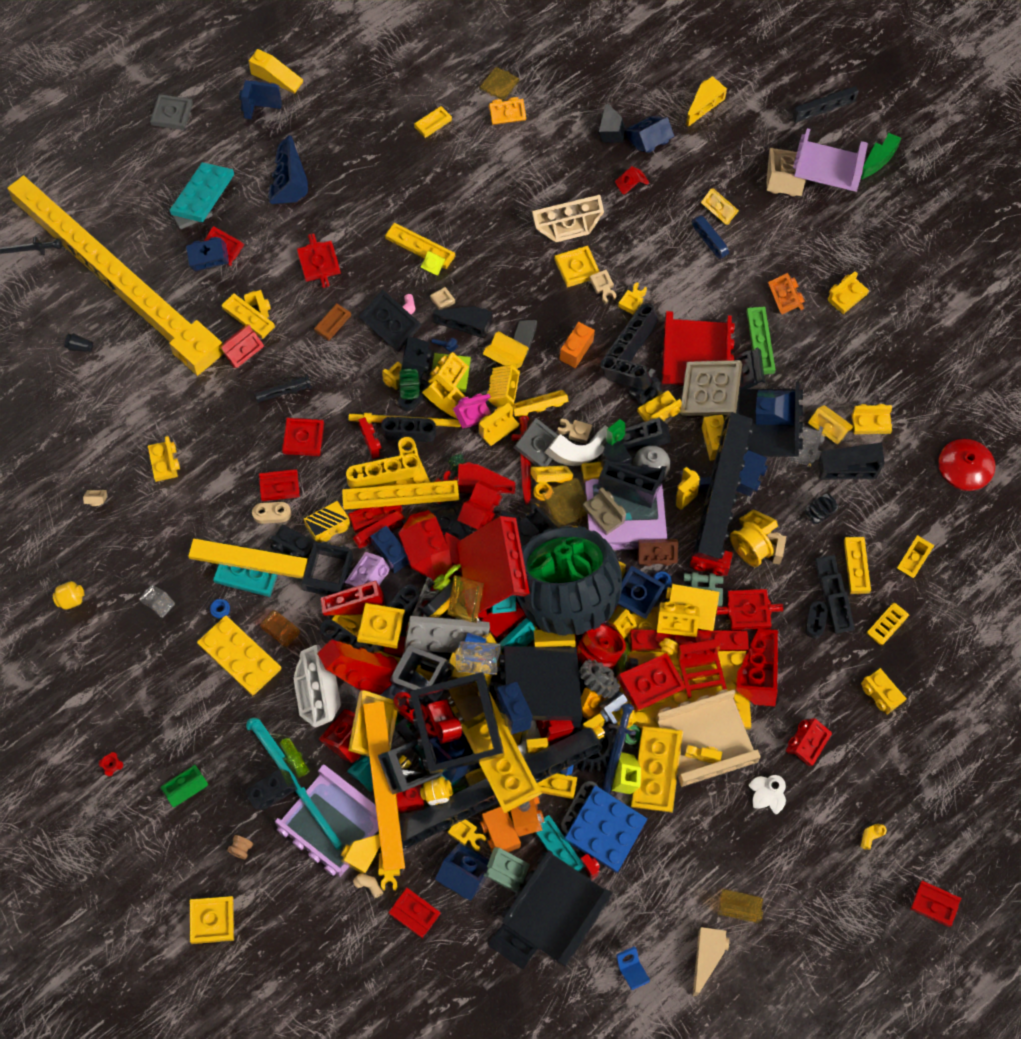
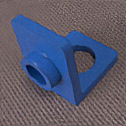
[616,946,650,990]

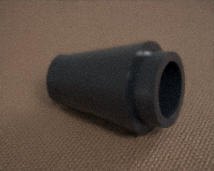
[64,333,94,352]

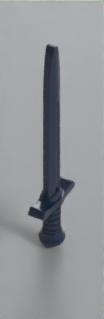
[602,703,636,794]

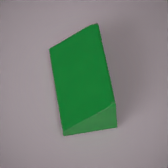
[160,765,208,807]

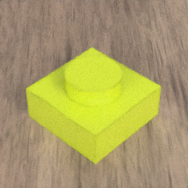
[421,251,445,275]

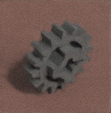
[579,659,620,698]

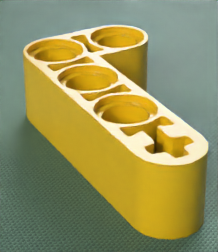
[346,437,420,489]

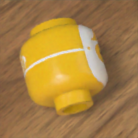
[420,776,453,805]

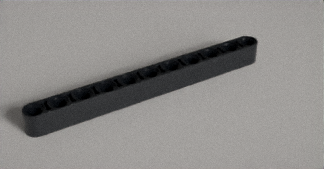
[400,728,602,849]

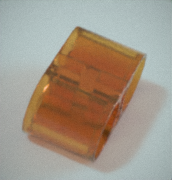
[259,610,301,648]

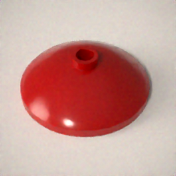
[938,439,995,491]

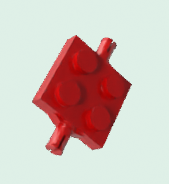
[297,234,341,288]
[716,589,783,630]

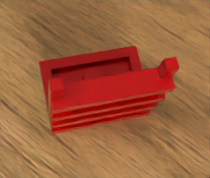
[677,638,727,698]

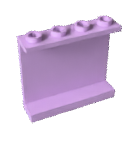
[793,128,868,192]

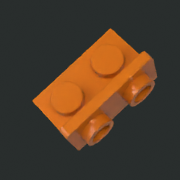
[768,273,805,314]

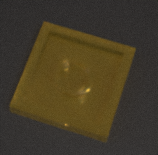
[542,478,588,526]
[447,575,484,623]

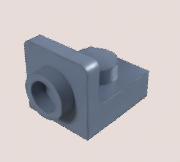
[598,691,628,724]

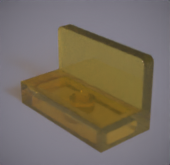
[718,889,763,924]

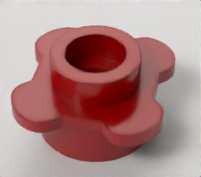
[99,752,123,776]

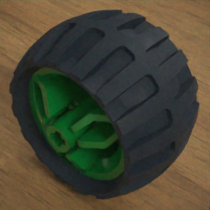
[516,526,622,636]

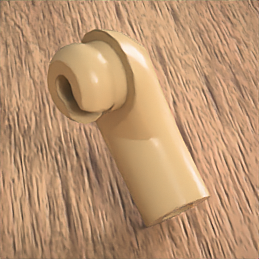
[353,873,383,898]

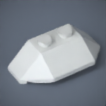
[294,645,341,727]

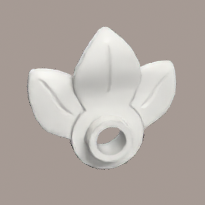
[749,775,786,814]

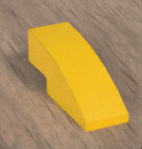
[422,380,465,419]

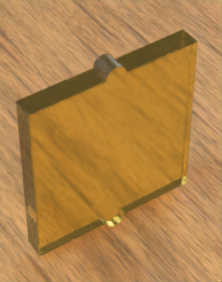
[480,67,520,101]

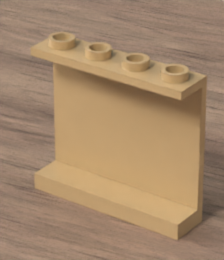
[656,689,760,787]

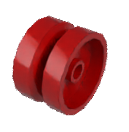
[576,624,626,670]

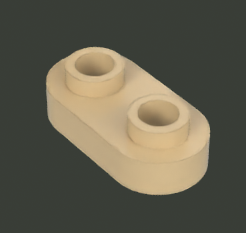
[252,502,291,524]

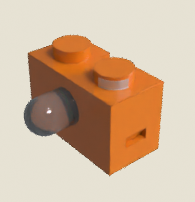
[511,796,544,837]

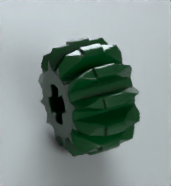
[399,368,419,400]

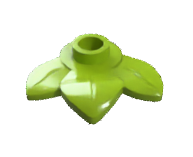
[433,564,461,592]

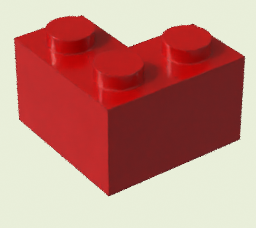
[458,480,502,529]

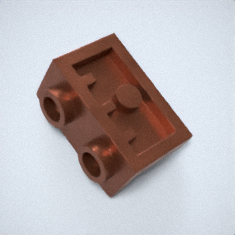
[637,539,678,566]

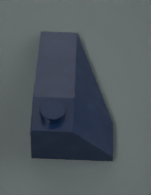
[269,135,308,204]

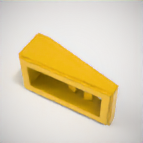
[866,603,909,646]

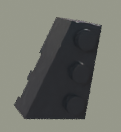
[818,442,884,480]
[597,461,667,508]

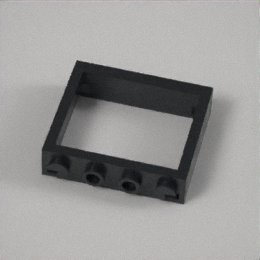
[408,672,505,775]

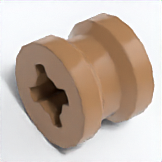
[227,835,253,860]

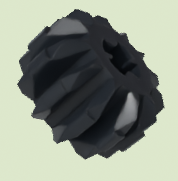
[805,494,839,524]

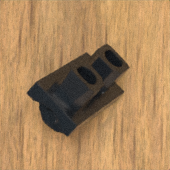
[629,369,662,406]

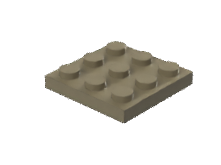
[680,360,742,416]

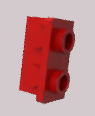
[689,550,733,576]
[785,718,832,766]

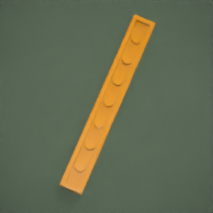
[363,701,405,871]

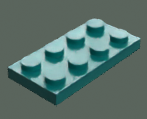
[170,162,234,223]

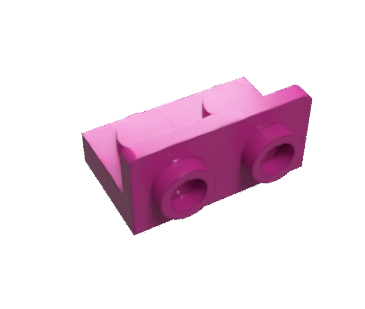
[453,394,491,428]

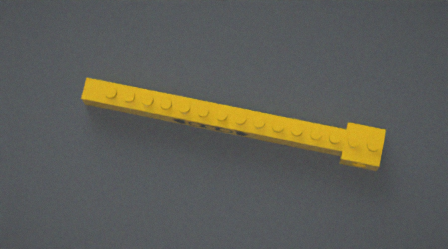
[7,175,224,376]

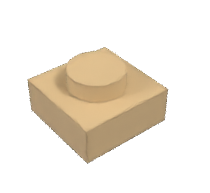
[83,490,107,506]

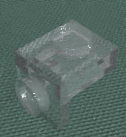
[139,585,175,617]
[338,682,360,703]

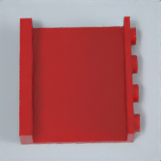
[662,311,735,385]
[457,516,530,618]

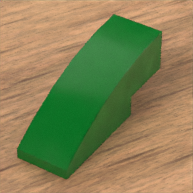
[861,133,901,179]

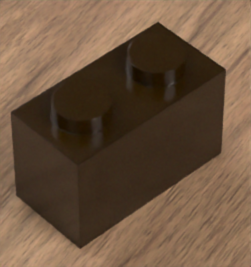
[446,683,486,729]

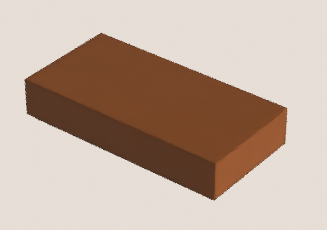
[314,303,351,341]

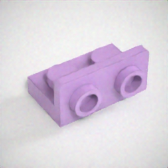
[345,552,390,588]

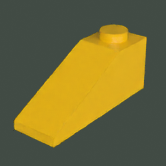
[249,49,303,94]
[686,76,727,126]

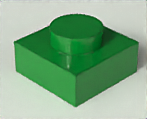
[606,419,625,445]

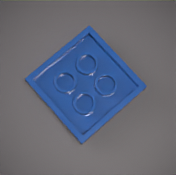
[564,785,647,872]

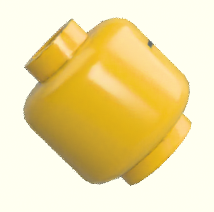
[53,581,84,610]

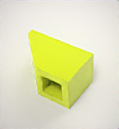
[612,752,641,795]

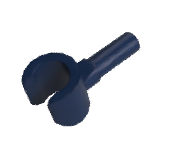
[432,338,458,352]

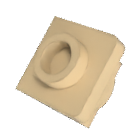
[766,532,786,565]

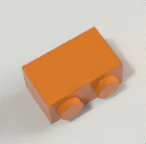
[560,322,595,368]
[480,807,521,853]

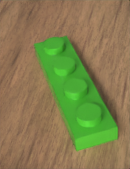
[746,307,776,374]

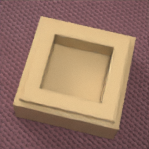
[430,287,455,310]

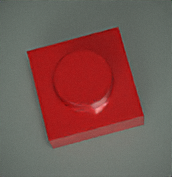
[581,854,600,880]

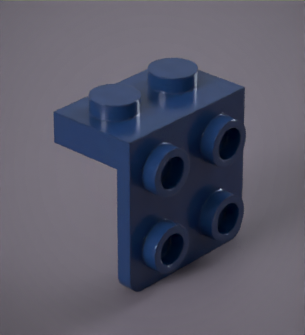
[239,80,282,119]

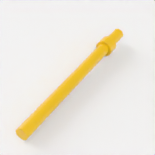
[349,413,461,427]

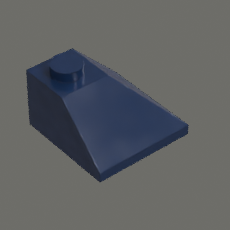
[756,390,795,425]
[618,566,666,619]

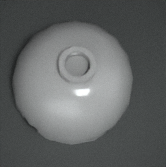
[633,446,670,480]

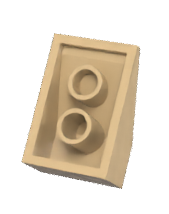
[766,148,806,196]

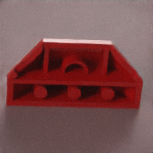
[399,510,455,581]

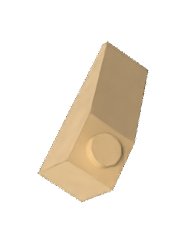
[693,927,729,996]

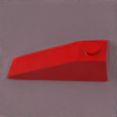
[736,629,778,706]

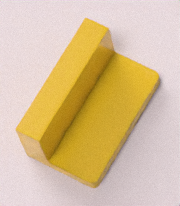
[483,331,528,369]
[808,405,854,445]

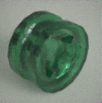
[448,454,467,471]

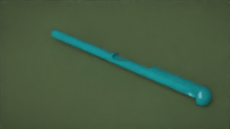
[246,717,343,850]

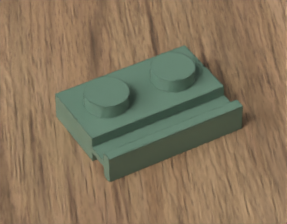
[483,847,530,892]

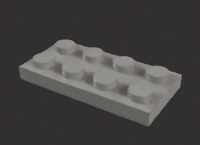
[404,616,490,653]

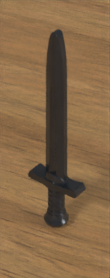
[0,236,62,256]

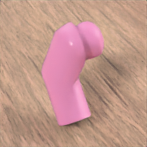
[402,294,415,314]

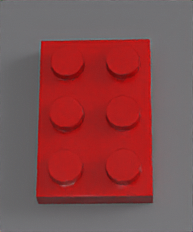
[617,653,686,712]

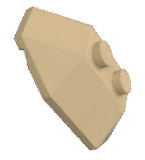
[532,195,604,242]

